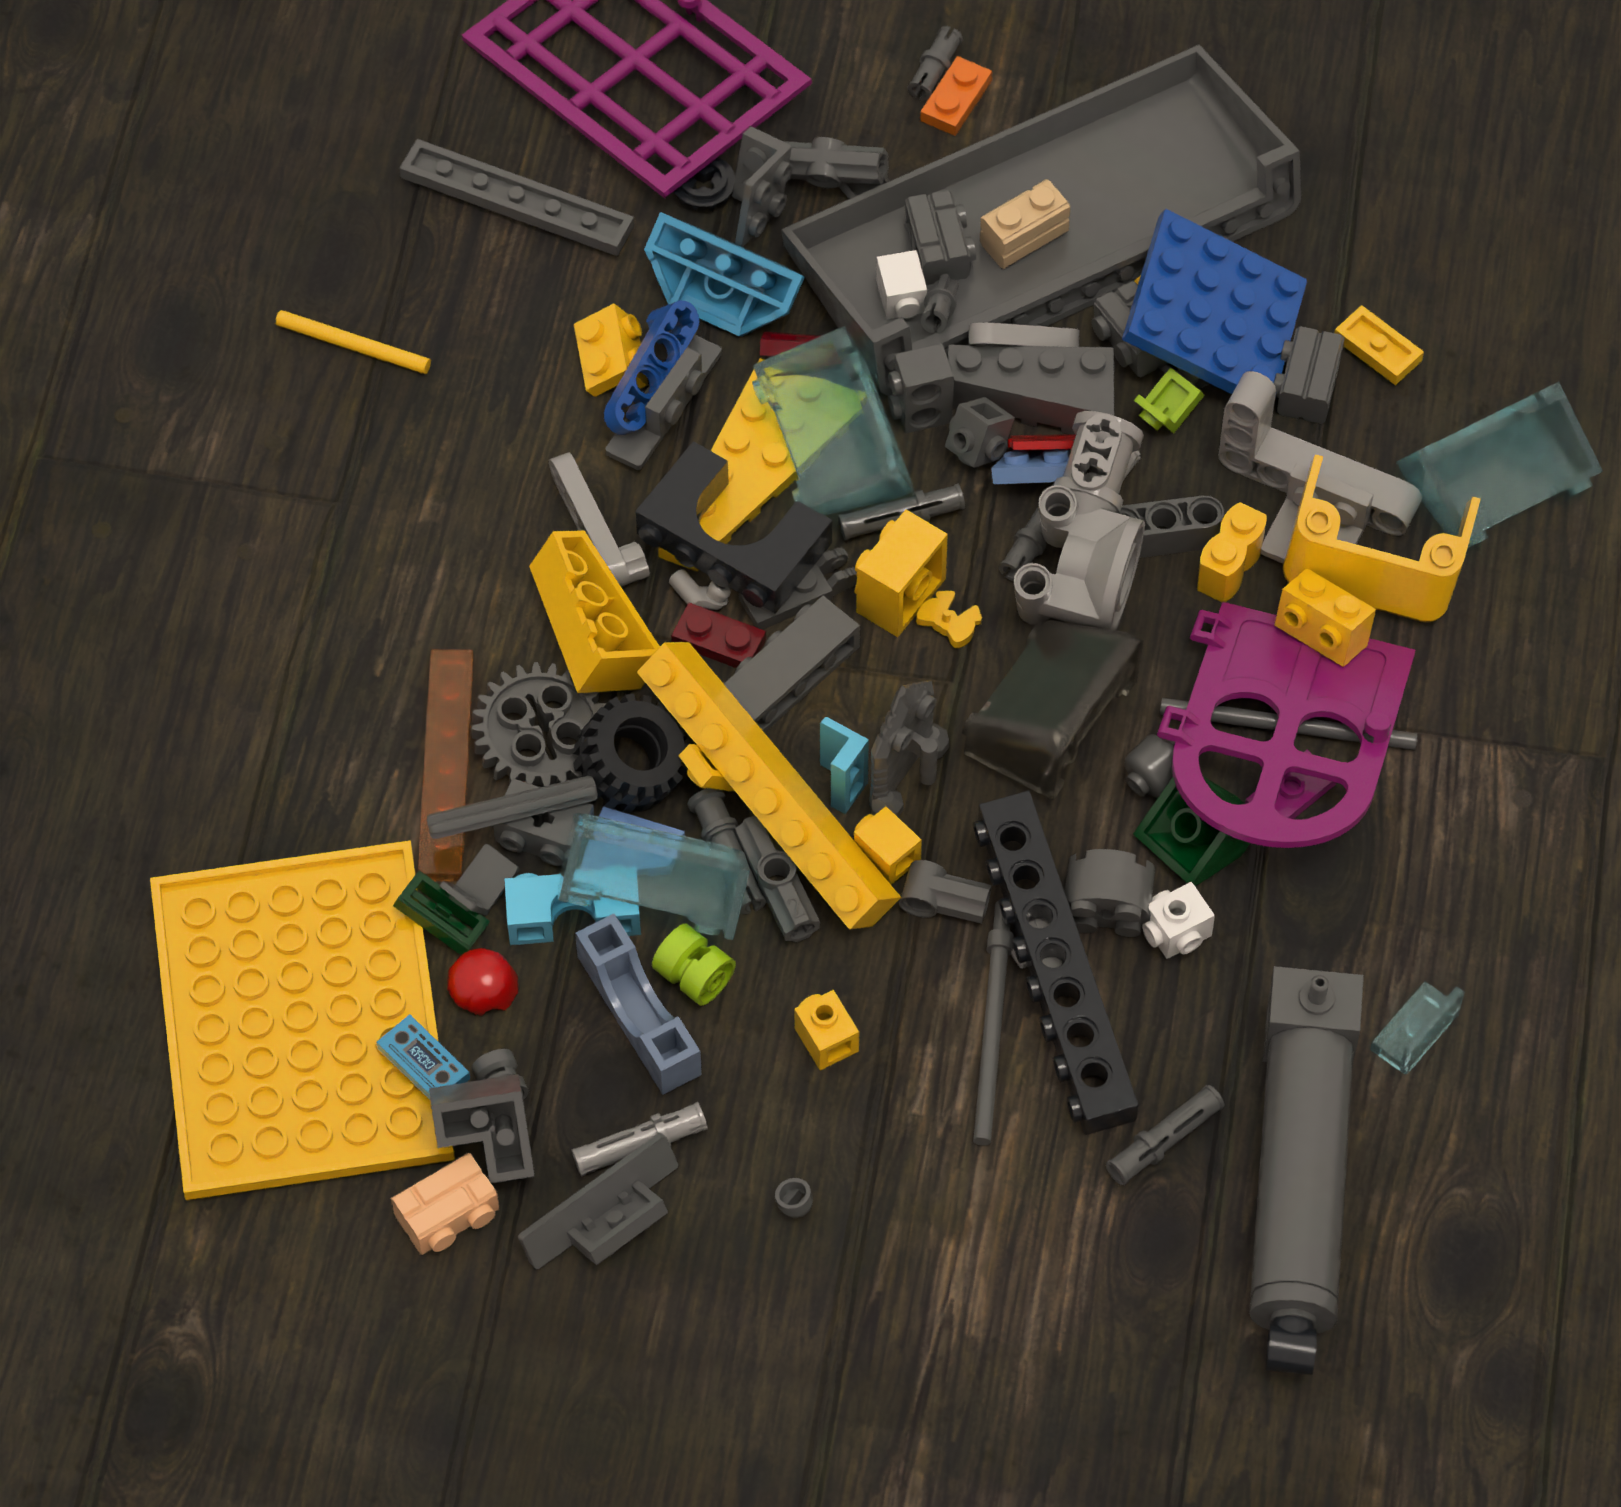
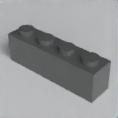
[724,596,860,733]

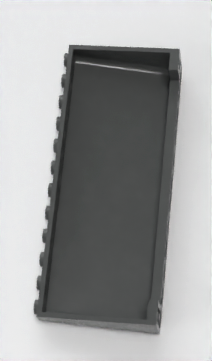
[781,45,1301,395]

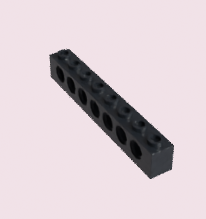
[973,791,1138,1135]

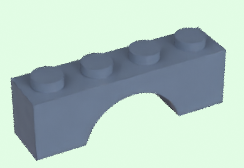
[575,914,702,1095]

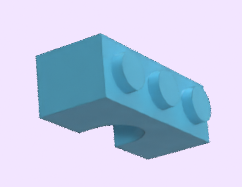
[505,866,641,945]

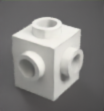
[1142,882,1215,959]

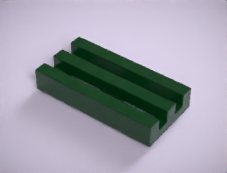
[393,870,490,955]

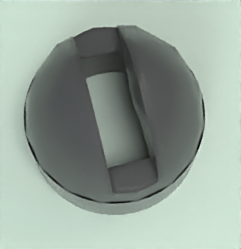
[775,1178,813,1219]

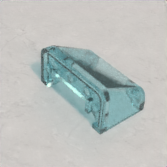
[752,326,914,515]
[1396,382,1603,548]

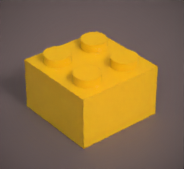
[854,510,948,637]

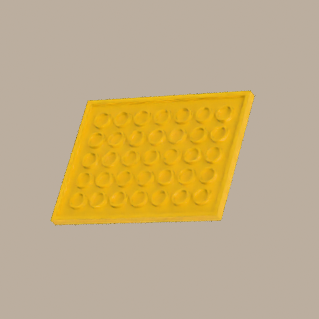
[150,840,455,1200]

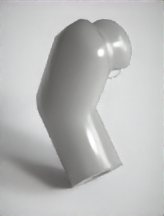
[669,569,731,610]

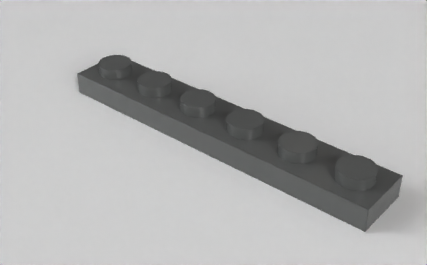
[400,139,635,256]

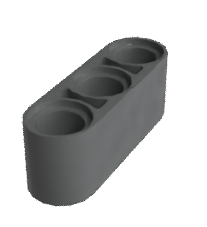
[1119,496,1224,558]

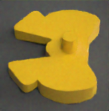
[916,591,982,648]

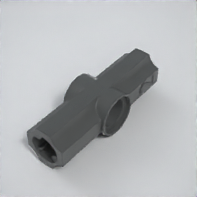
[783,137,889,188]
[734,815,820,942]

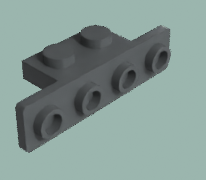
[606,334,722,470]
[518,1133,678,1269]

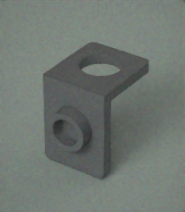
[439,844,519,916]

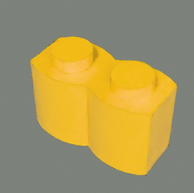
[1197,502,1267,602]

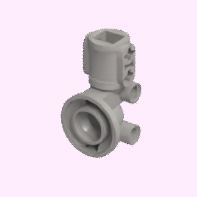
[1014,411,1145,635]

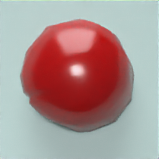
[447,948,518,1016]

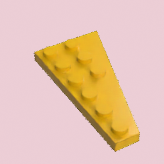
[658,358,873,571]

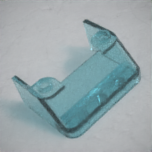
[558,813,750,940]

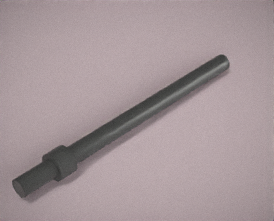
[1160,698,1417,750]
[973,901,1014,1146]

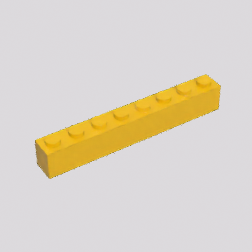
[637,642,901,930]

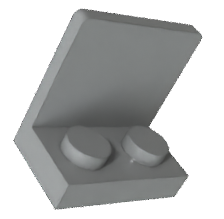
[1260,463,1374,563]

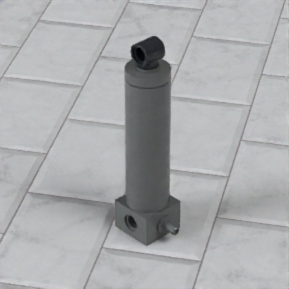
[1249,966,1364,1375]

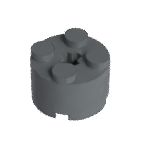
[1065,849,1155,937]

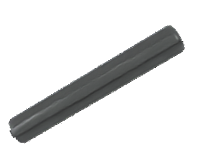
[426,776,598,839]

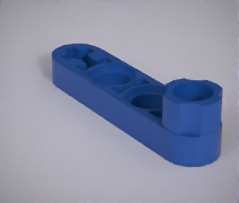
[604,300,699,435]

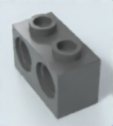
[888,343,954,434]

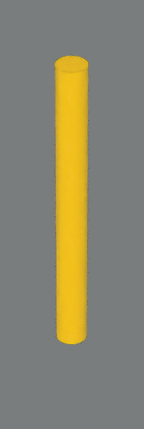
[275,310,431,374]

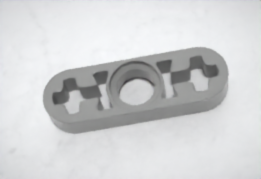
[969,323,1079,347]

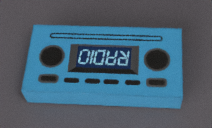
[376,1014,470,1100]

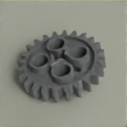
[471,662,606,787]

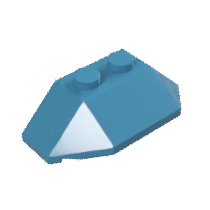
[644,212,805,337]

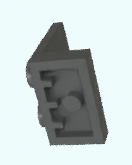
[732,126,793,247]

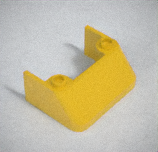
[1283,454,1481,622]

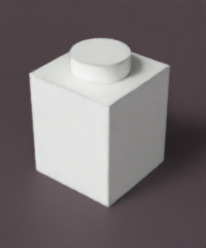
[876,250,927,320]

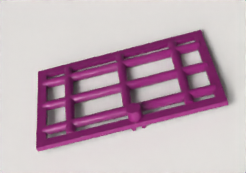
[461,0,812,198]

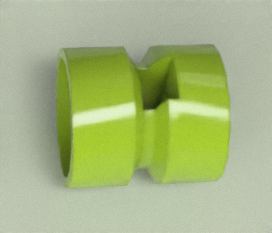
[652,923,736,1006]

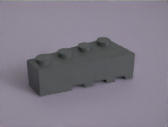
[948,345,1114,434]

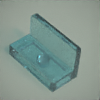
[1370,981,1464,1075]

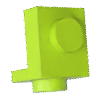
[1134,367,1205,434]

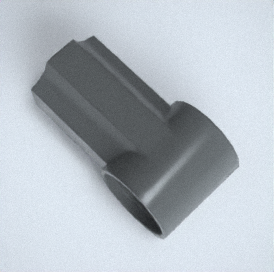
[899,860,992,924]

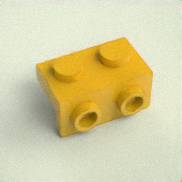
[574,304,648,397]

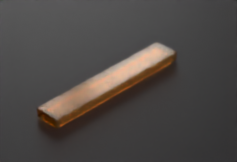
[418,650,474,881]

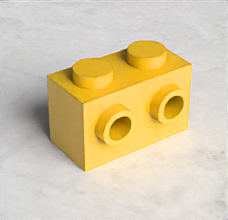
[1275,568,1376,667]

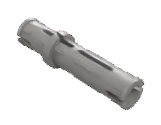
[571,1102,708,1177]

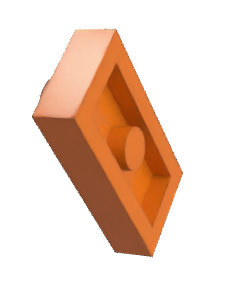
[920,56,992,136]

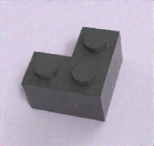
[429,1074,535,1183]

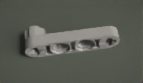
[549,452,650,587]

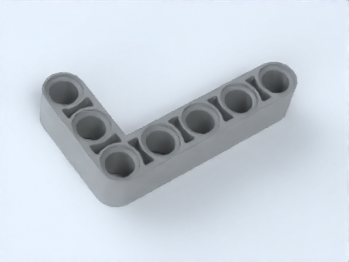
[1219,371,1423,536]

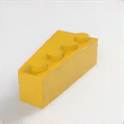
[529,530,660,693]

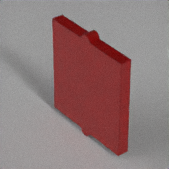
[1008,434,1076,450]

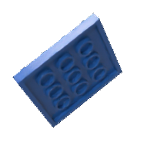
[1122,208,1307,396]

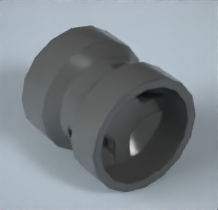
[471,1049,529,1100]

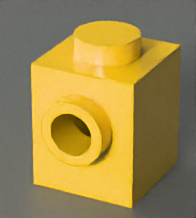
[854,806,922,885]
[794,990,859,1070]

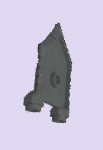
[869,681,949,817]

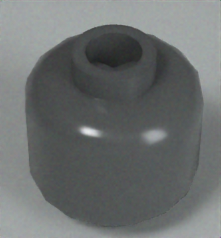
[1124,734,1175,798]

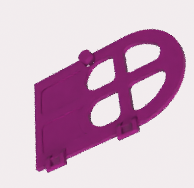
[1157,602,1416,848]

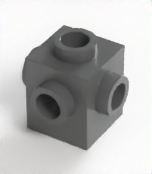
[944,397,1015,467]

